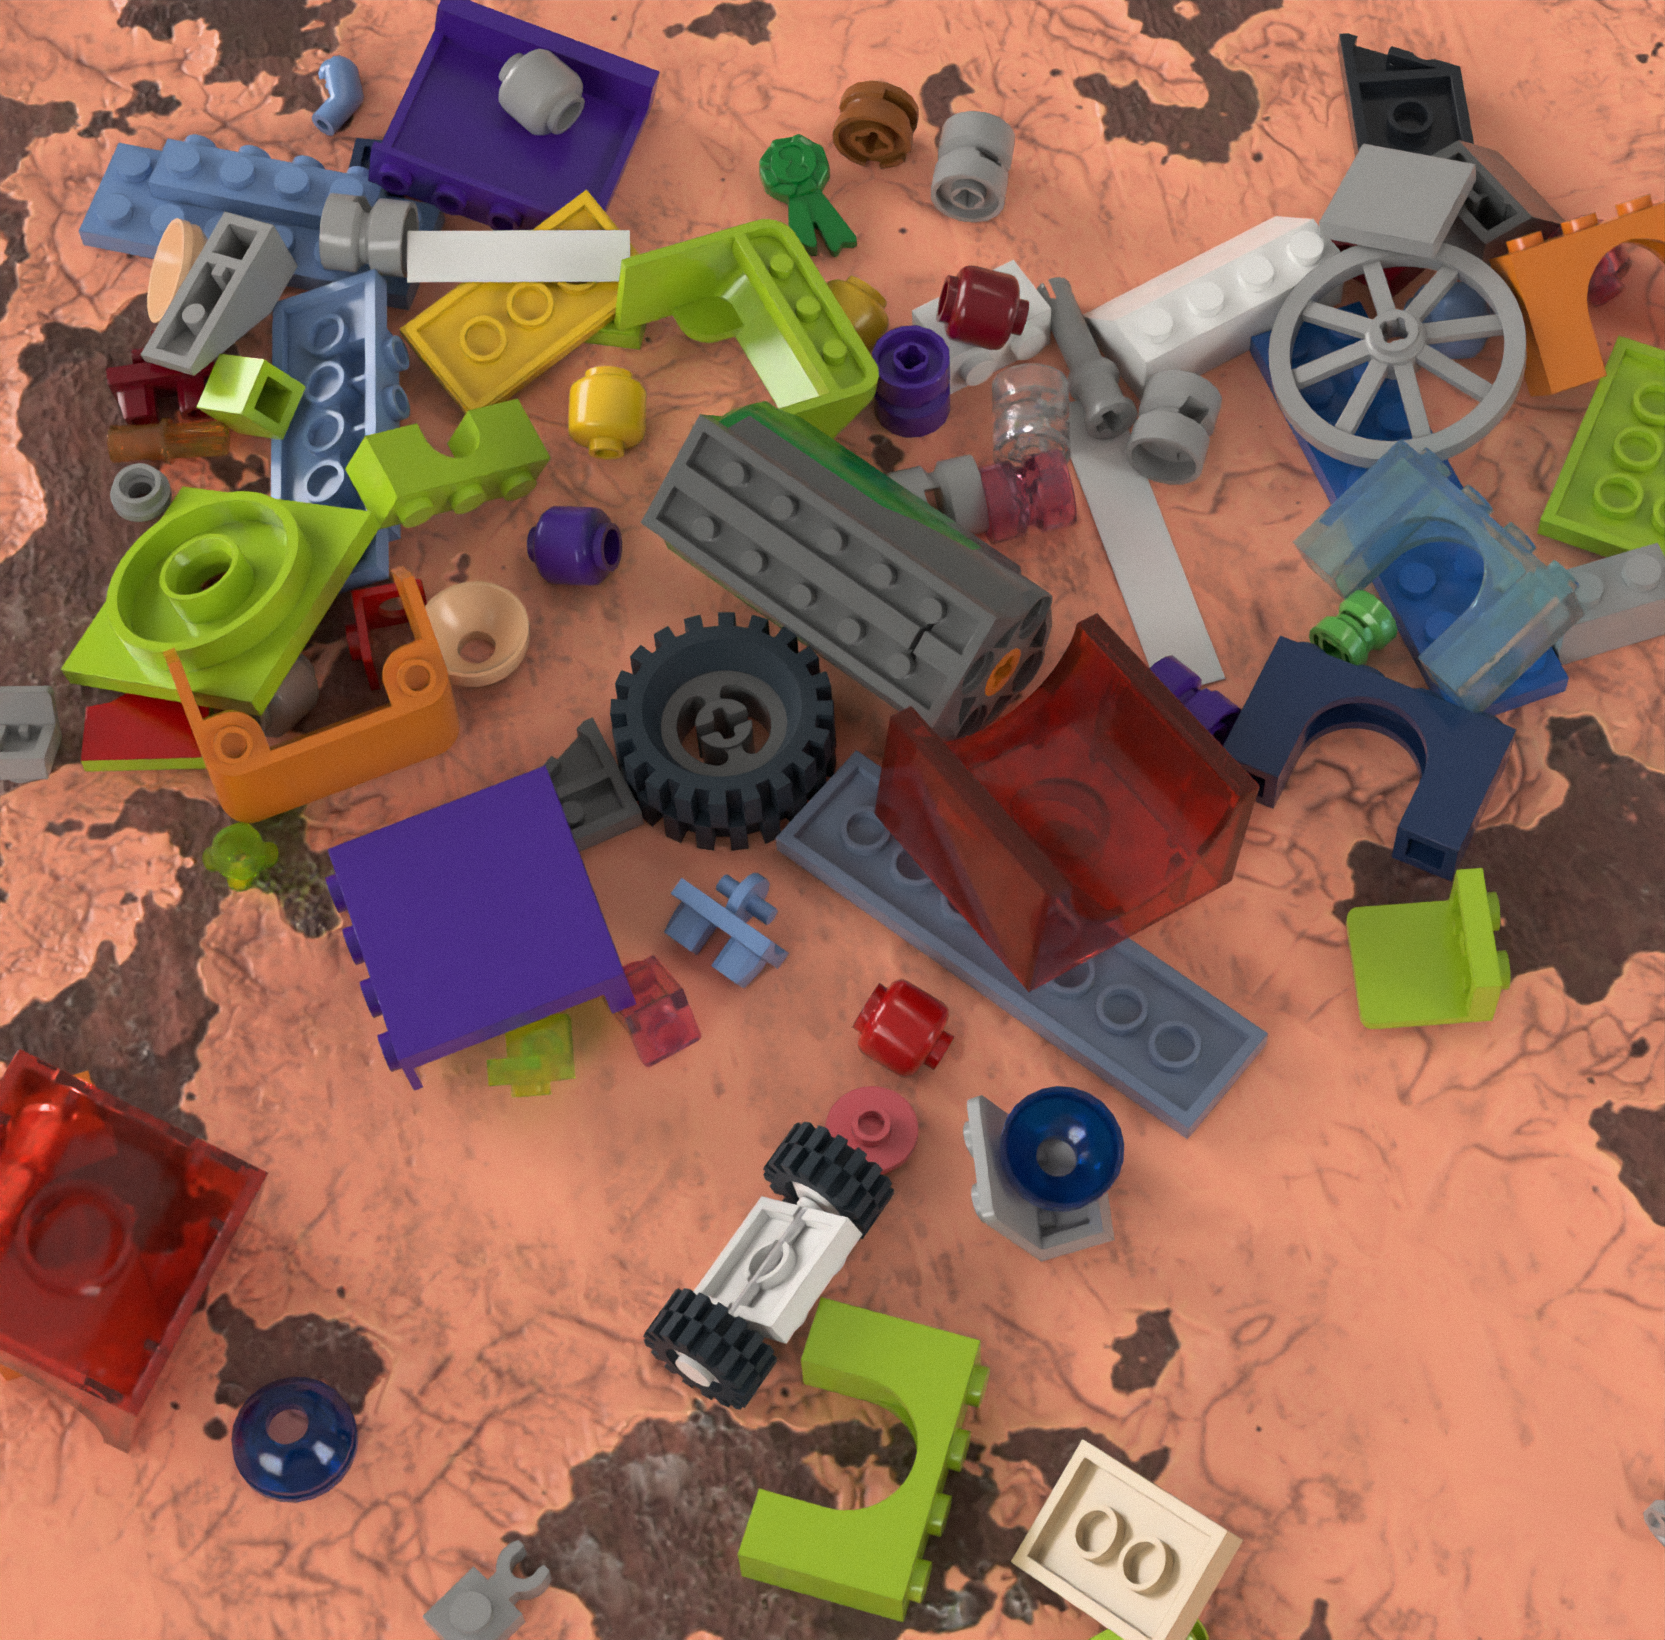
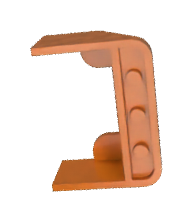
[163,565,460,823]

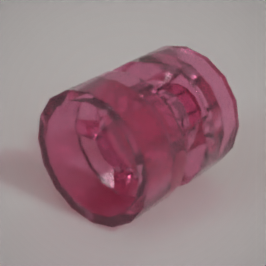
[977,448,1077,545]

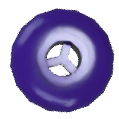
[527,506,622,586]

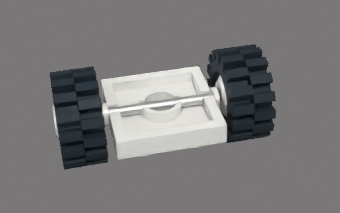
[643,1122,894,1410]

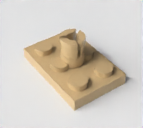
[1011,1439,1243,1640]

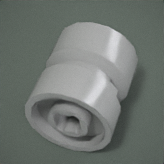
[931,111,1015,223]
[319,193,419,278]
[1126,370,1222,485]
[887,454,989,535]

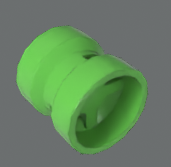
[1309,590,1398,666]

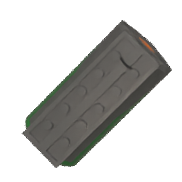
[641,401,1053,750]

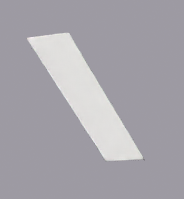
[407,230,630,283]

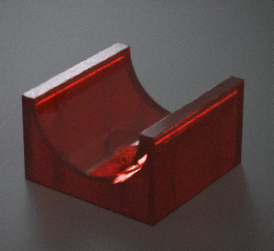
[874,613,1260,992]
[0,1049,268,1454]

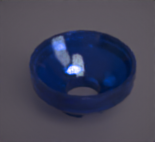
[999,1086,1124,1212]
[231,1377,359,1503]

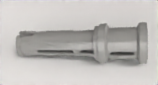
[1037,277,1138,440]

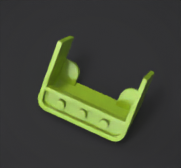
[614,219,879,439]

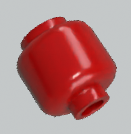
[852,979,954,1078]

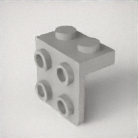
[963,1095,1115,1262]

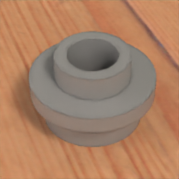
[110,463,172,522]

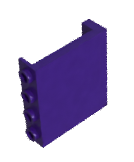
[368,0,660,231]
[325,765,637,1091]

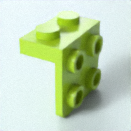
[1346,868,1511,1029]

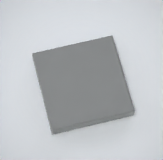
[1319,144,1476,260]

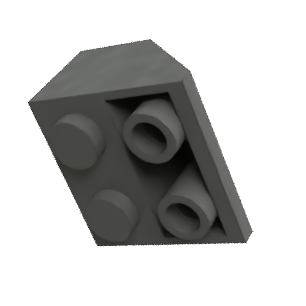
[1431,140,1565,267]

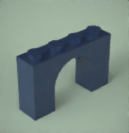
[1215,636,1517,881]

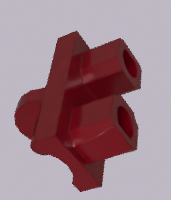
[106,328,216,429]

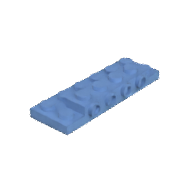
[79,134,445,310]
[271,269,410,594]

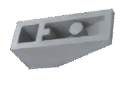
[141,212,298,376]

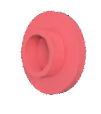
[825,1086,918,1175]

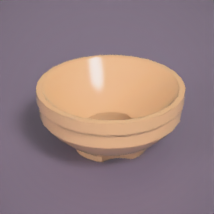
[147,218,208,324]
[425,581,530,687]

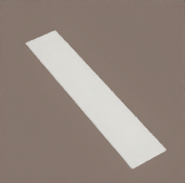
[1051,400,1226,685]

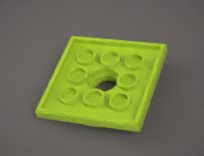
[60,486,381,716]

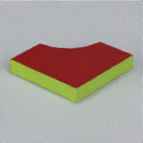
[81,693,214,772]

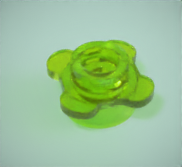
[202,822,279,892]

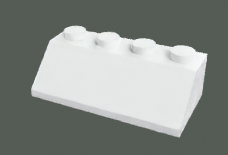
[1083,216,1344,401]

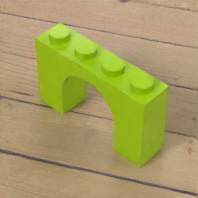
[738,1297,990,1622]

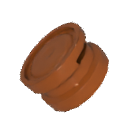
[833,80,919,169]

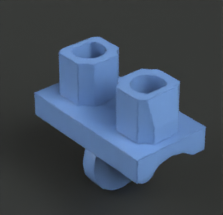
[664,873,789,989]

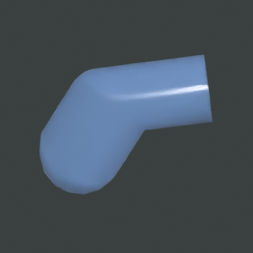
[312,55,364,136]

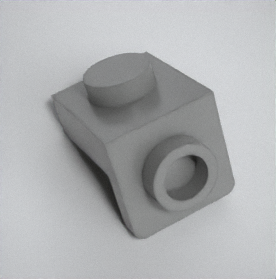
[0,686,62,783]

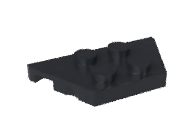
[1337,33,1474,157]

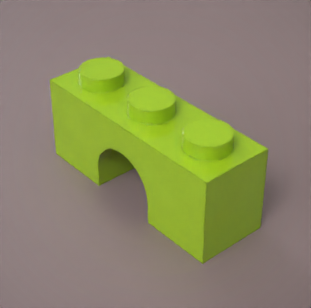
[345,399,551,530]

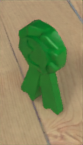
[759,134,857,257]

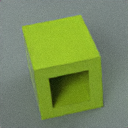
[196,354,306,440]

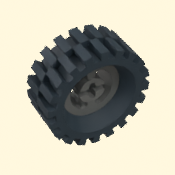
[610,612,837,851]

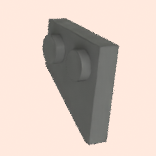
[543,717,644,852]

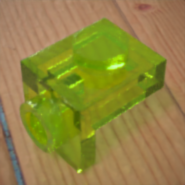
[486,1013,576,1098]

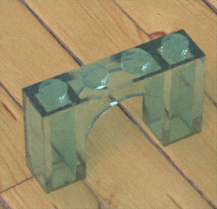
[1293,438,1585,713]

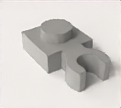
[422,1540,552,1640]

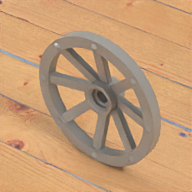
[1268,243,1527,470]

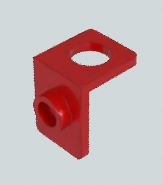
[345,579,428,691]

